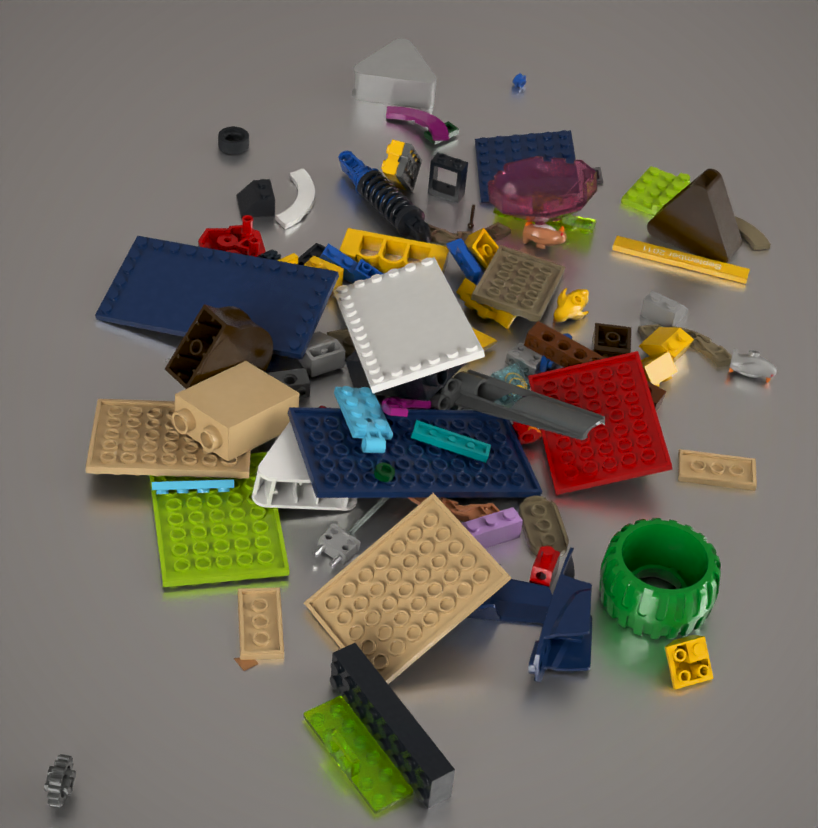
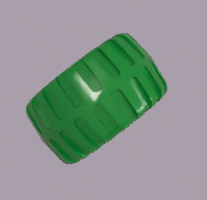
[599,518,721,639]

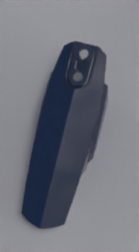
[528,547,592,683]
[466,563,552,624]

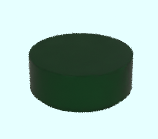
[374,463,395,482]

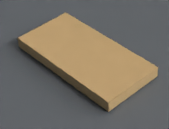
[678,449,757,491]
[238,588,284,660]

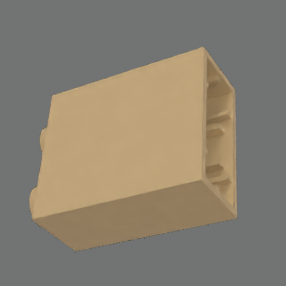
[172,361,299,461]

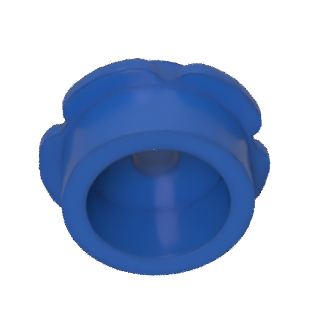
[512,73,527,88]

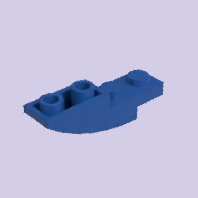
[319,243,384,283]

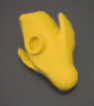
[553,288,589,323]

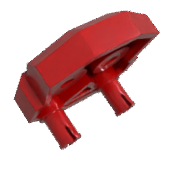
[198,215,266,257]

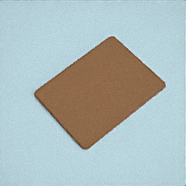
[234,657,258,671]

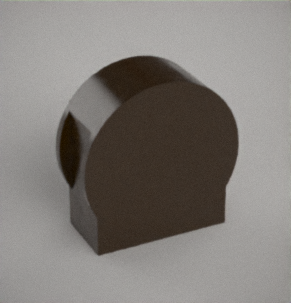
[165,304,273,389]

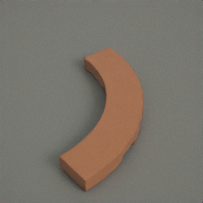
[408,498,500,522]

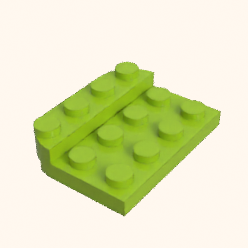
[621,166,690,216]

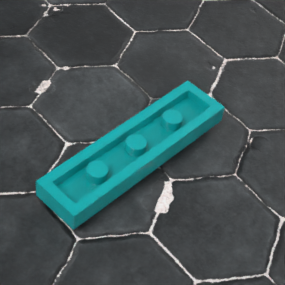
[411,420,491,463]

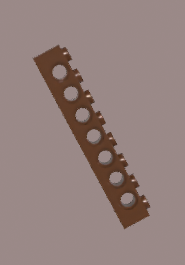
[524,321,667,411]

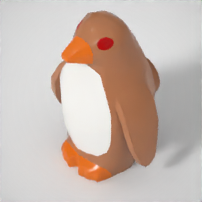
[523,221,567,249]

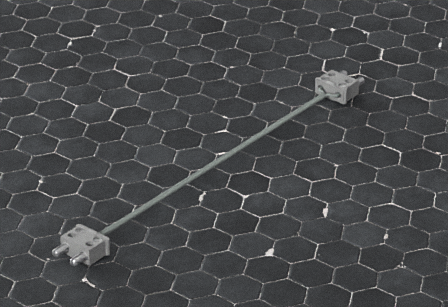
[312,343,542,568]

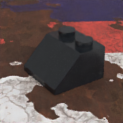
[236,179,275,218]

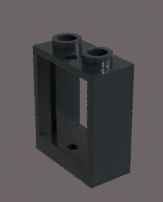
[428,152,468,203]

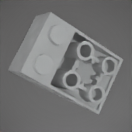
[298,332,345,377]

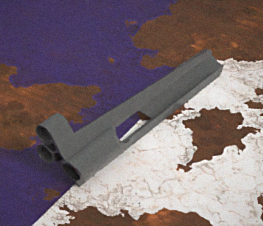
[430,370,605,440]

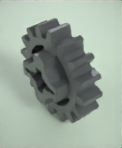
[44,754,76,807]

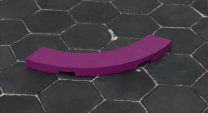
[386,106,449,141]
[381,397,431,417]

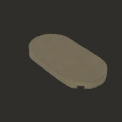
[518,496,569,557]

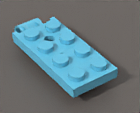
[334,386,393,454]

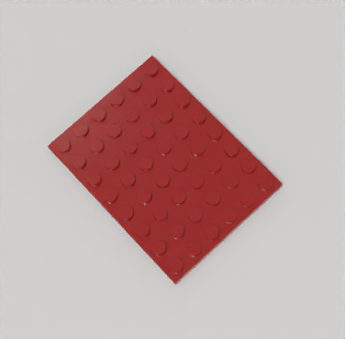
[528,351,673,495]

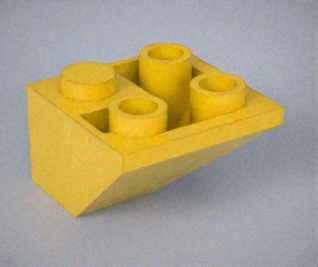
[665,635,714,689]

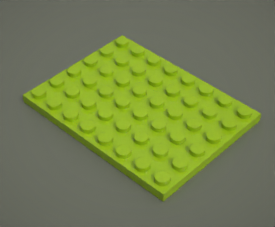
[149,452,289,587]

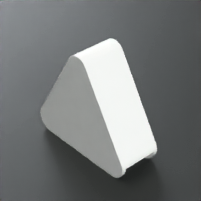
[252,422,357,511]

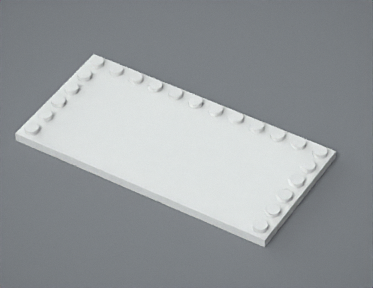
[333,257,485,393]

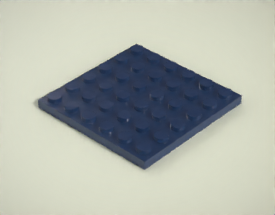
[475,130,581,202]

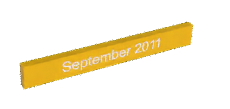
[612,236,750,284]

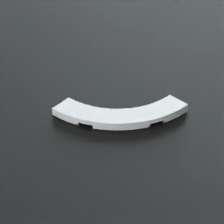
[276,168,315,229]

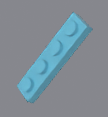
[152,479,234,494]

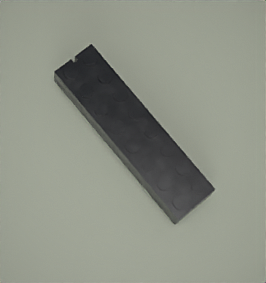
[330,643,455,809]

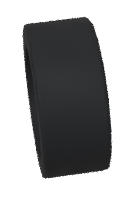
[218,126,249,155]

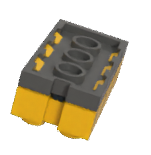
[381,139,422,192]

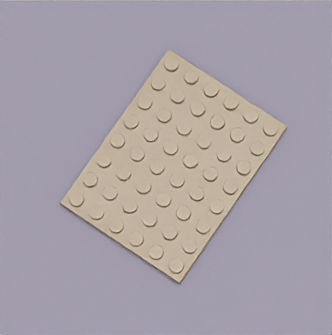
[86,399,251,479]
[304,493,511,684]

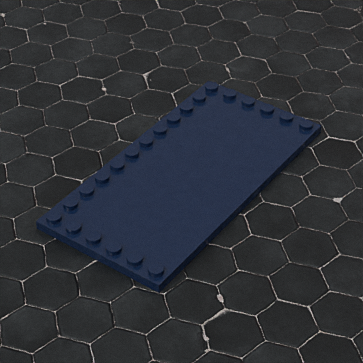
[95,236,339,360]
[287,407,543,498]

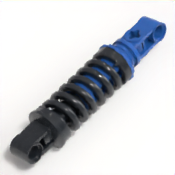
[338,151,432,243]

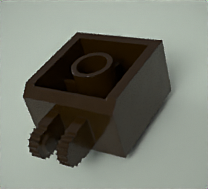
[592,323,631,358]

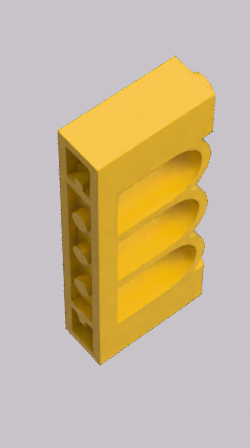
[339,228,449,274]

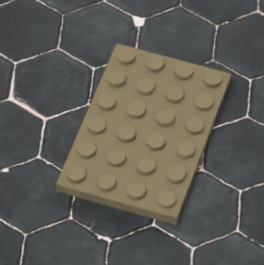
[471,245,566,322]

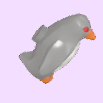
[729,349,777,383]

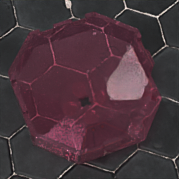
[488,156,597,225]

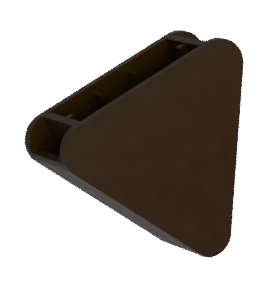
[647,169,742,263]

